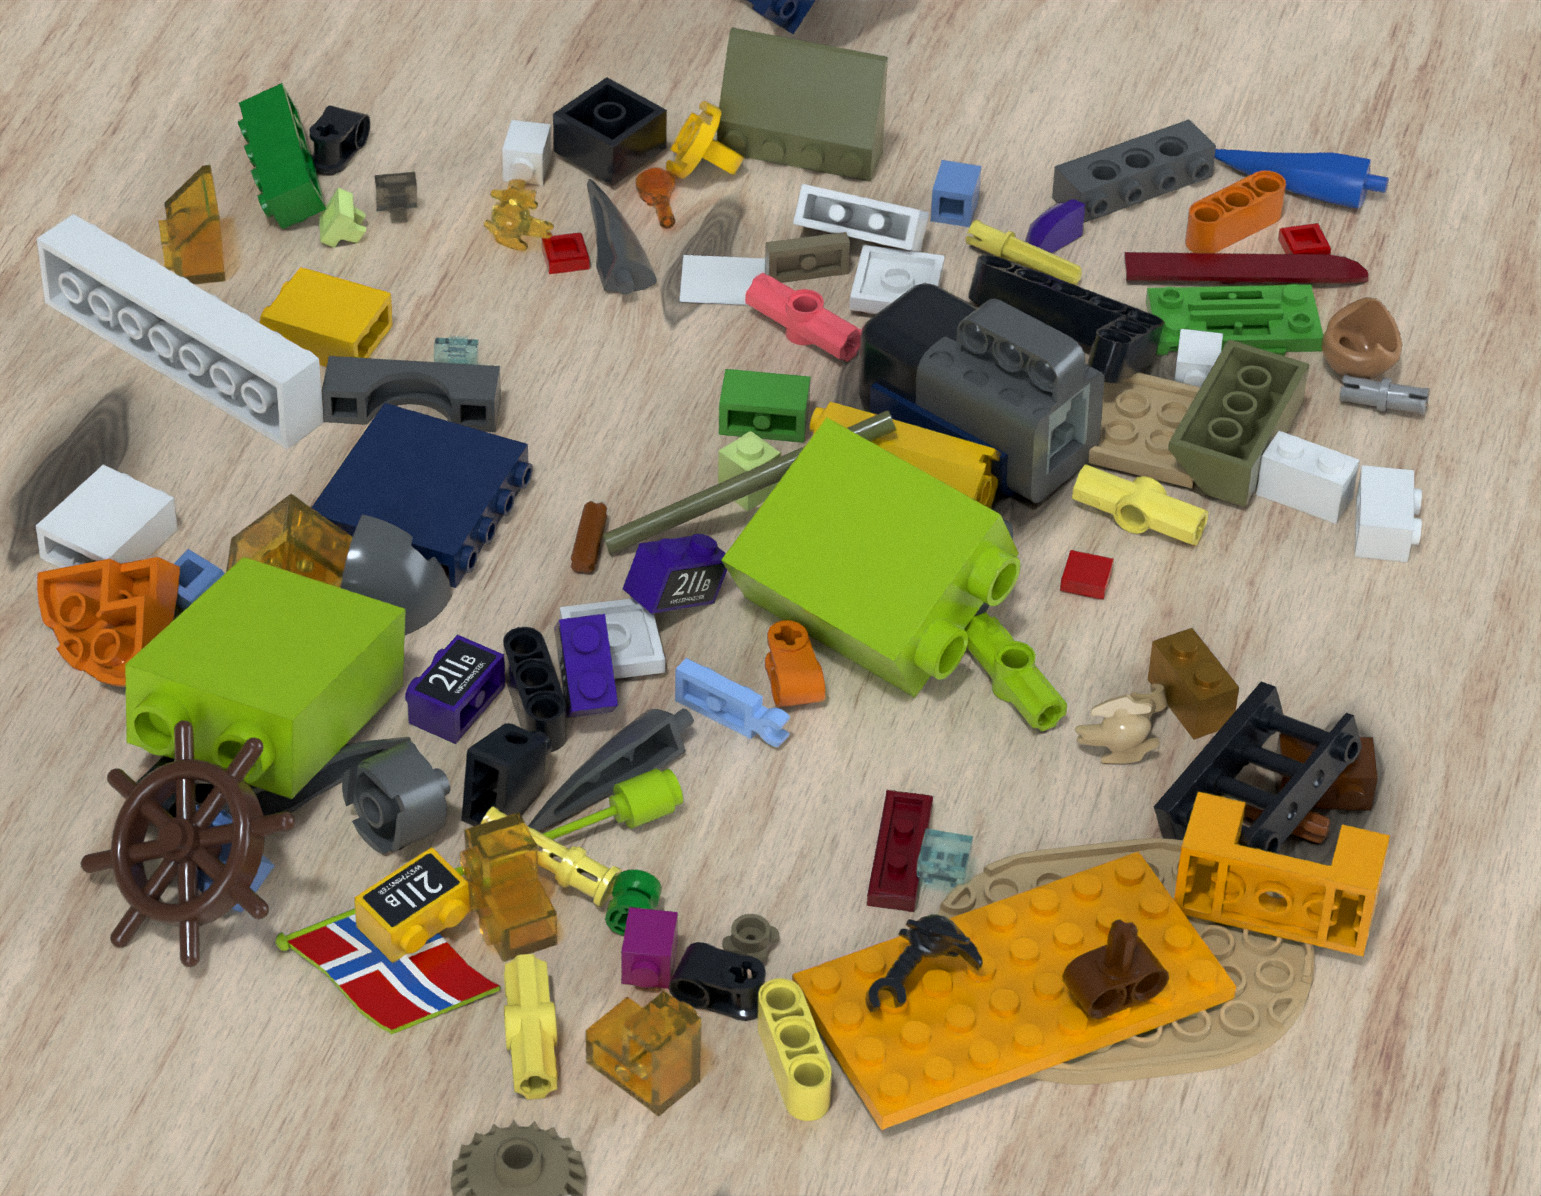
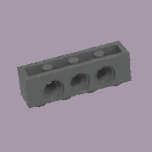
[1052,119,1216,223]

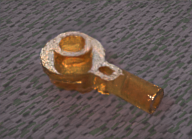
[636,168,676,229]

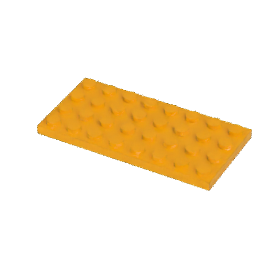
[792,851,1236,1130]

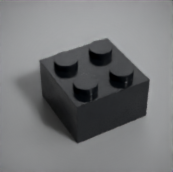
[553,77,667,185]

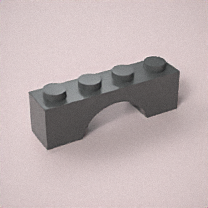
[322,356,501,432]

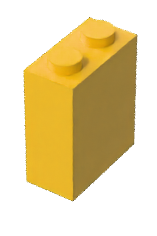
[259,267,393,367]

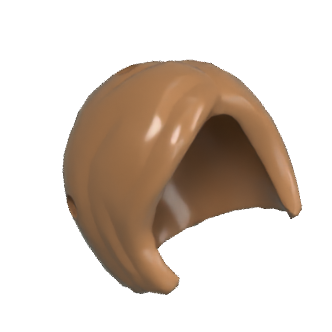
[1321,297,1403,380]

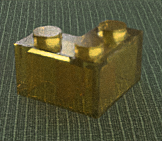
[226,494,353,588]
[459,813,557,962]
[585,991,701,1117]

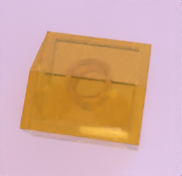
[158,165,226,285]

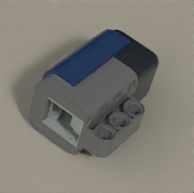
[859,283,1104,503]

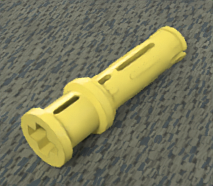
[478,807,622,907]

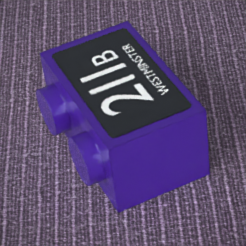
[622,534,727,614]
[554,614,618,718]
[405,634,505,744]

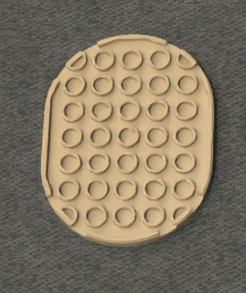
[937,838,1315,1085]

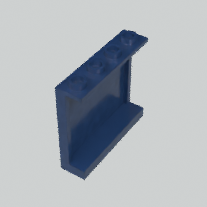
[308,403,533,588]

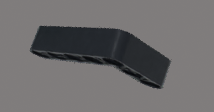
[968,255,1165,383]

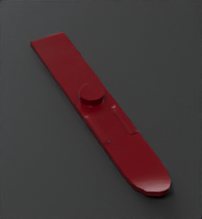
[1124,252,1369,284]

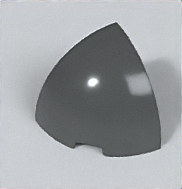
[340,514,452,635]

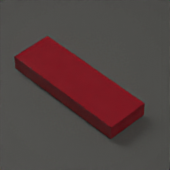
[867,790,933,912]

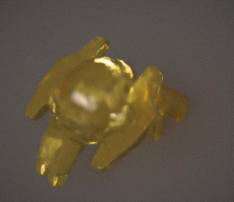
[483,179,554,251]

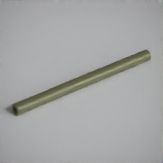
[602,410,896,555]

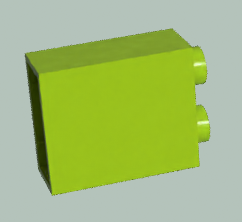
[721,417,1021,698]
[125,557,406,799]

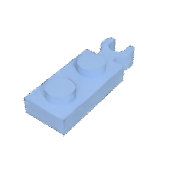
[675,658,790,747]

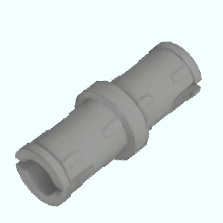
[1340,375,1430,415]

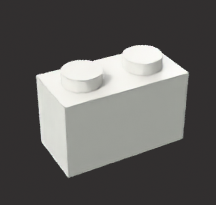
[1256,431,1360,524]
[1355,465,1422,562]

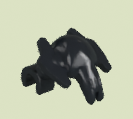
[865,914,983,1012]

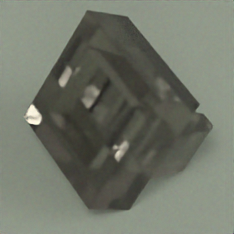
[374,172,417,223]

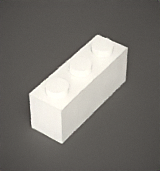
[793,184,929,252]

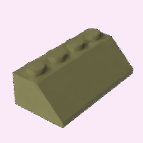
[1168,339,1309,507]

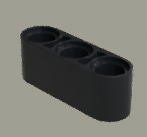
[503,627,566,753]

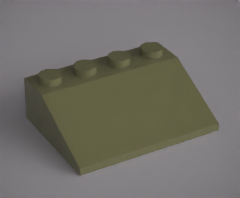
[717,27,888,182]

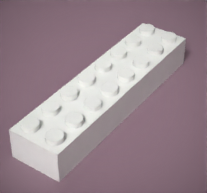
[37,214,324,449]

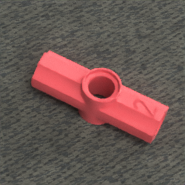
[745,272,862,363]

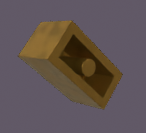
[1148,628,1239,740]

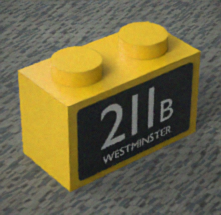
[354,847,470,963]

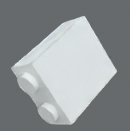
[36,465,177,568]

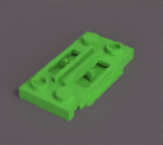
[1146,284,1323,356]

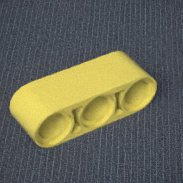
[757,978,832,1121]

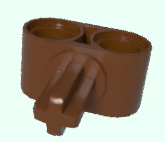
[1062,919,1169,1019]

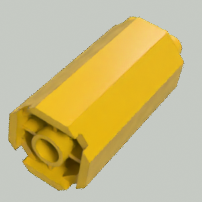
[810,401,1002,509]

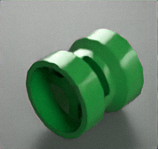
[605,869,662,936]

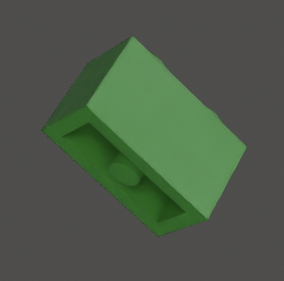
[719,369,811,443]

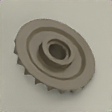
[451,1120,586,1196]

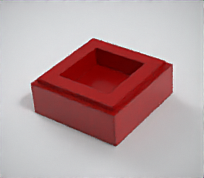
[1278,223,1331,255]
[541,232,590,274]
[1060,550,1114,600]

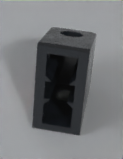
[461,723,552,828]

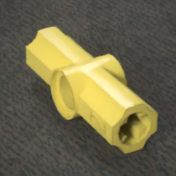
[1072,464,1209,546]
[504,954,558,1099]

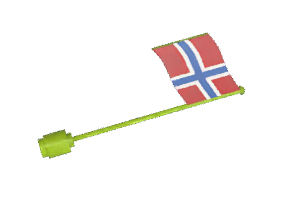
[275,768,683,1034]

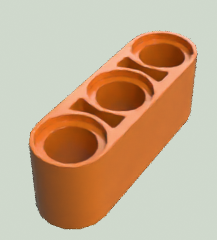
[1185,171,1286,253]

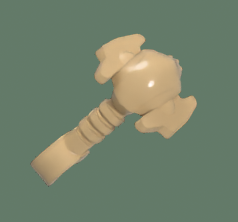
[1075,683,1168,764]

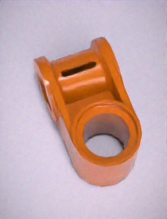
[765,620,825,708]

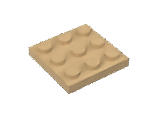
[1088,372,1201,488]

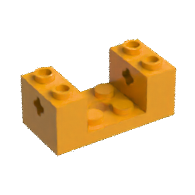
[1174,792,1390,957]

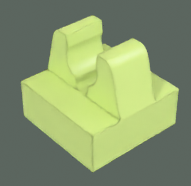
[319,188,366,248]

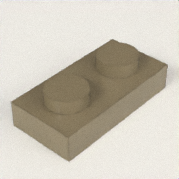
[765,232,850,283]

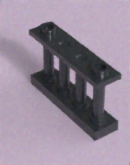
[1154,681,1362,854]

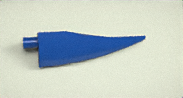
[1215,149,1389,209]

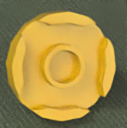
[665,101,744,179]

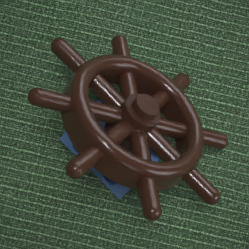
[81,720,296,968]

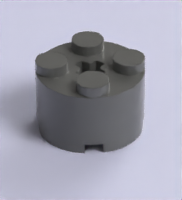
[342,740,450,853]

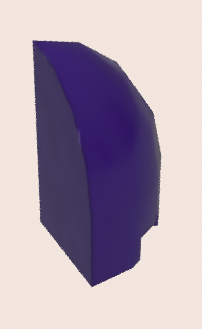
[1025,199,1085,253]

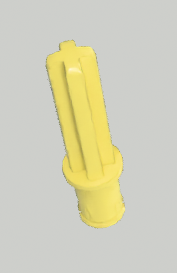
[966,220,1082,286]

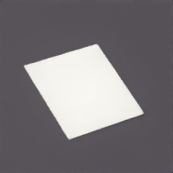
[679,255,765,305]

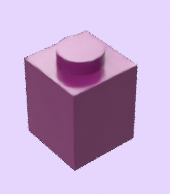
[621,907,678,989]

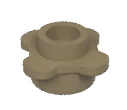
[722,914,779,962]

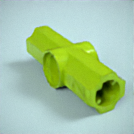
[964,612,1067,732]

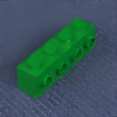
[238,83,326,229]

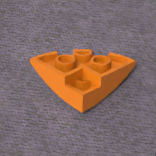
[37,557,180,687]

